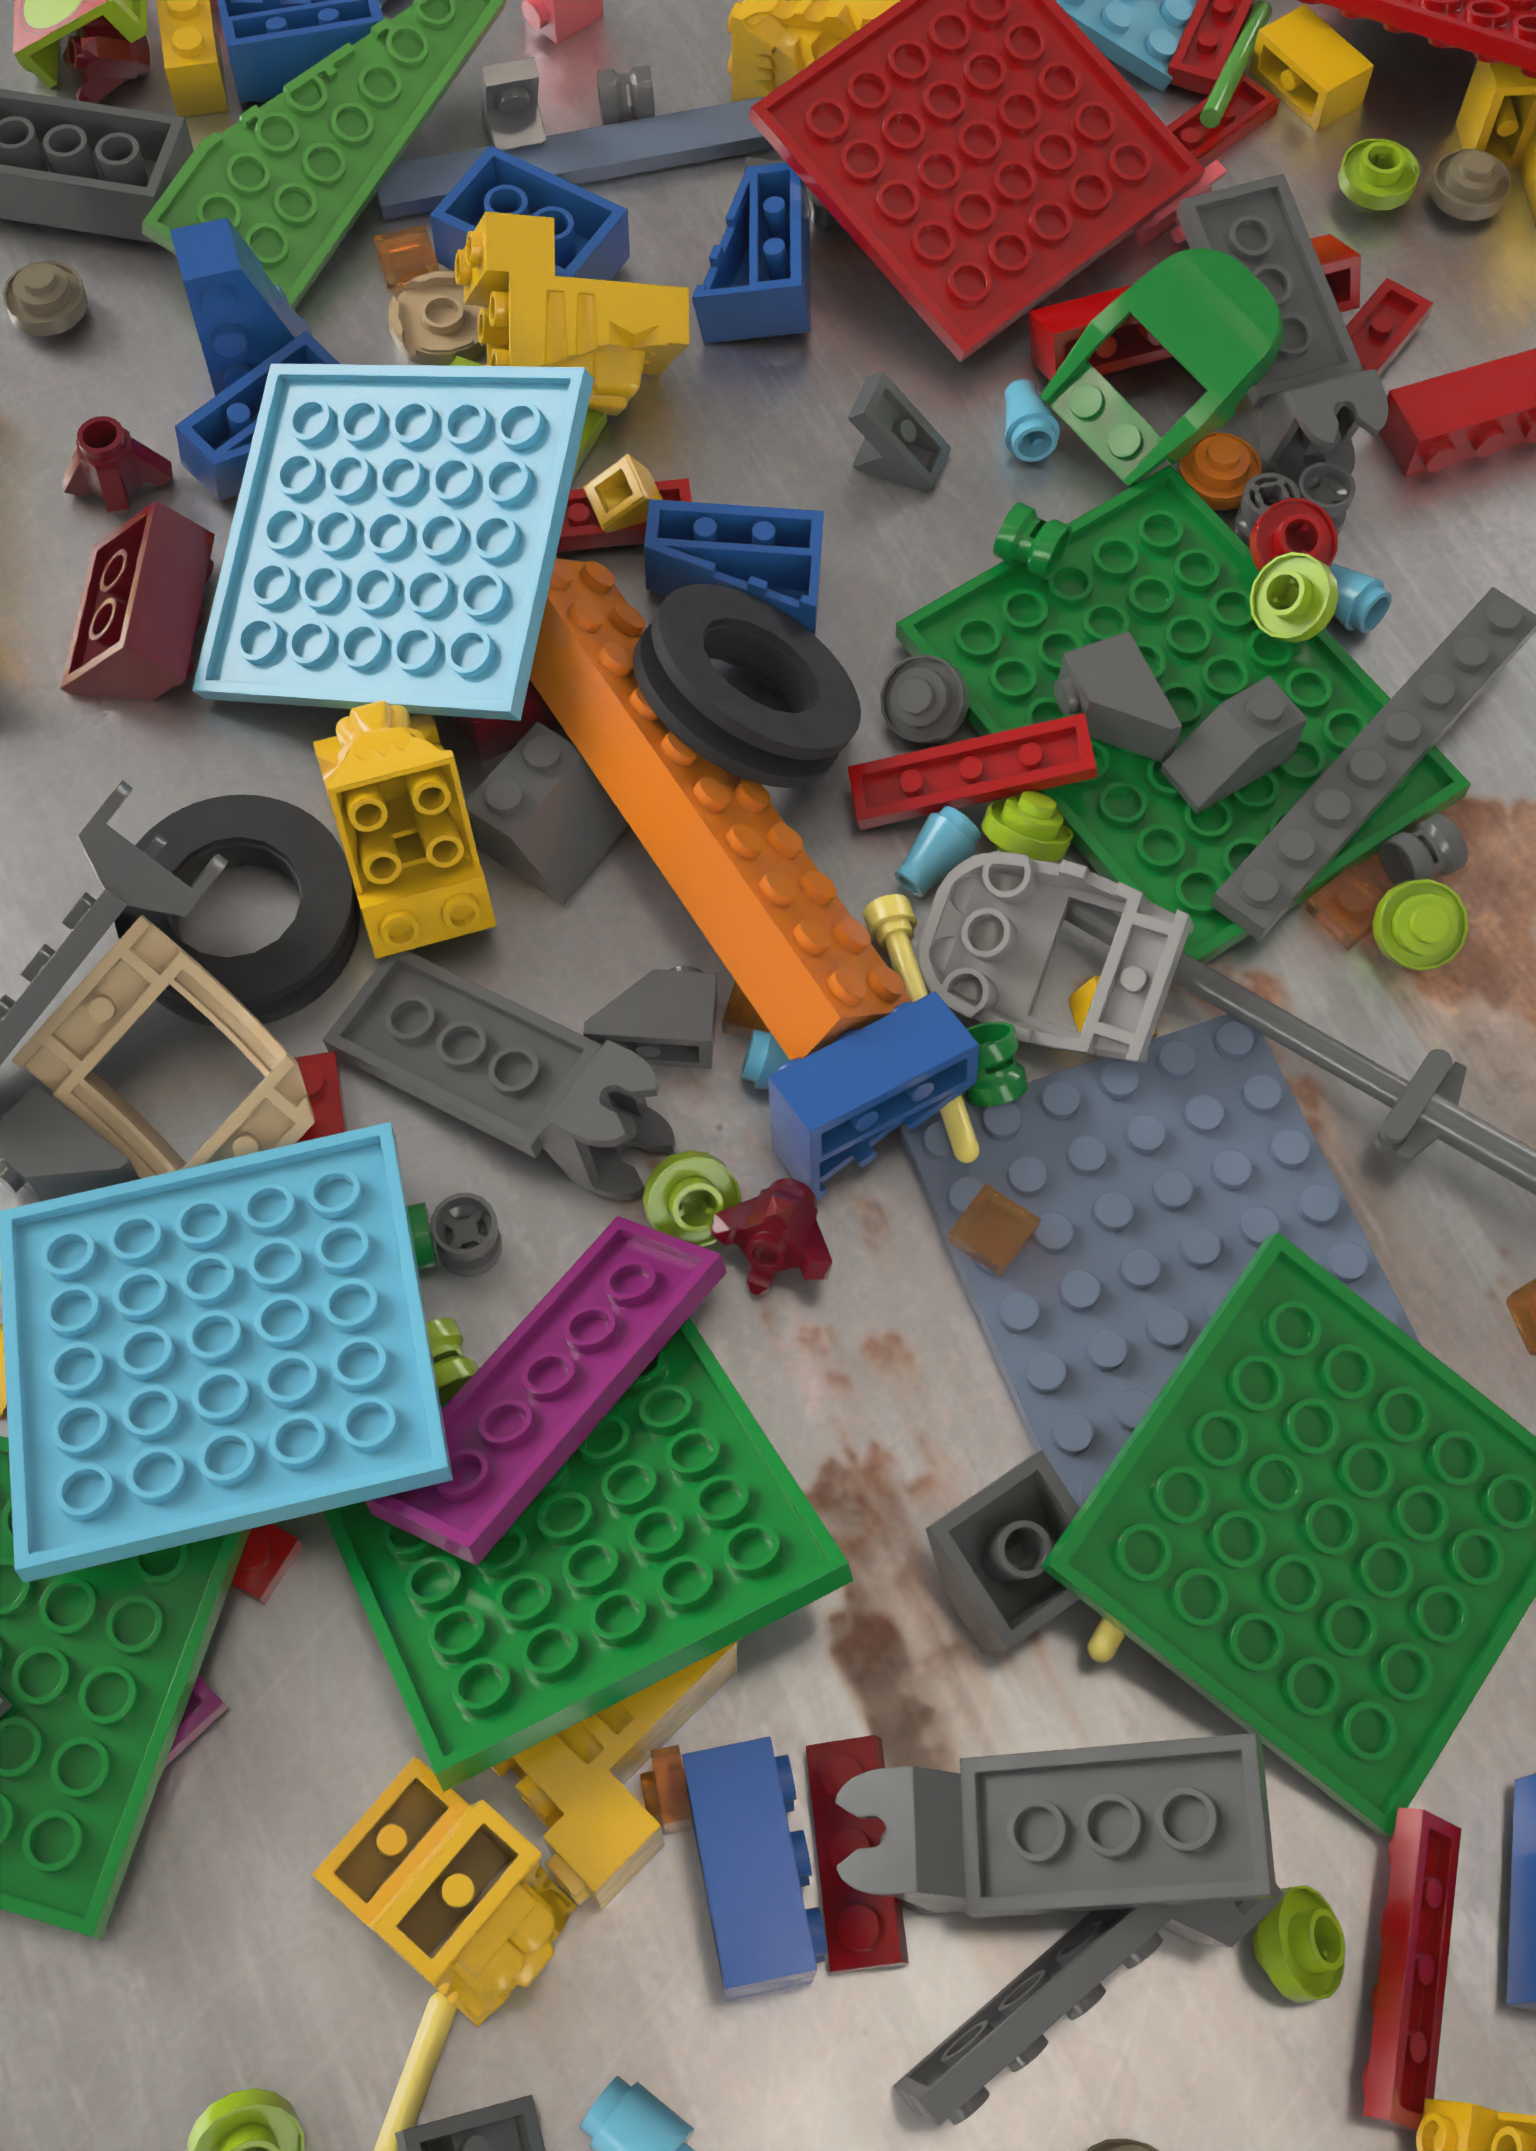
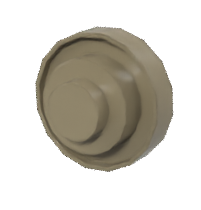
[1429,149,1511,221]
[2,261,88,336]

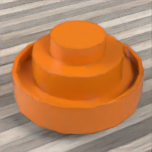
[1177,432,1262,511]

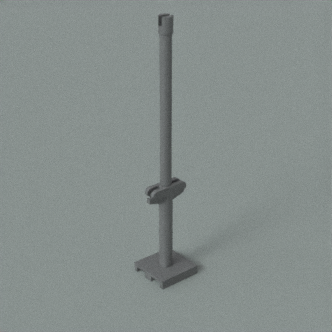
[1064,899,1536,1195]

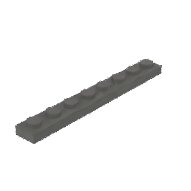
[1210,587,1536,941]

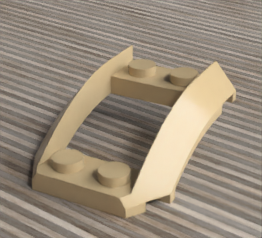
[11,915,315,1179]

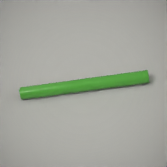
[1200,0,1273,128]

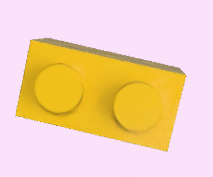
[156,0,229,117]
[1249,4,1374,132]

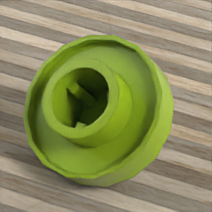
[1338,139,1420,210]
[1250,552,1339,643]
[981,791,1073,862]
[1372,879,1468,970]
[642,1150,742,1247]
[1253,1885,1346,2003]
[187,2088,304,2151]

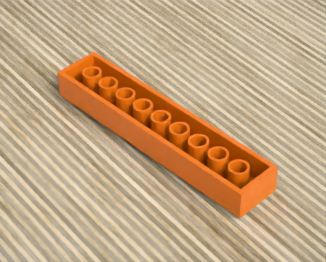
[530,558,912,1060]

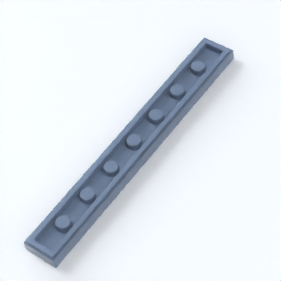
[376,96,773,220]

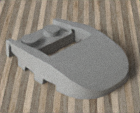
[918,851,1194,1063]

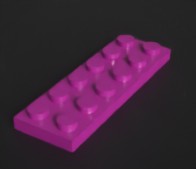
[365,1216,727,1566]

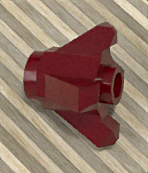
[63,15,150,103]
[62,416,173,516]
[711,1178,833,1297]

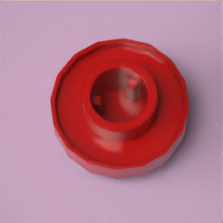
[1250,498,1338,571]

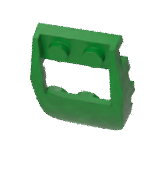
[1040,248,1284,488]

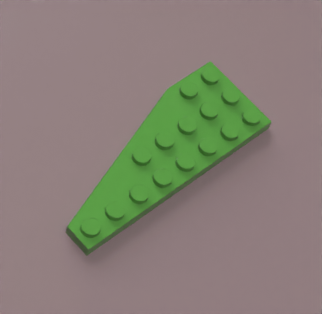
[142,0,506,310]

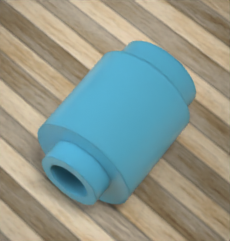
[580,2076,695,2151]

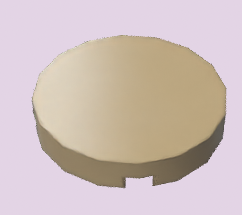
[388,271,487,366]

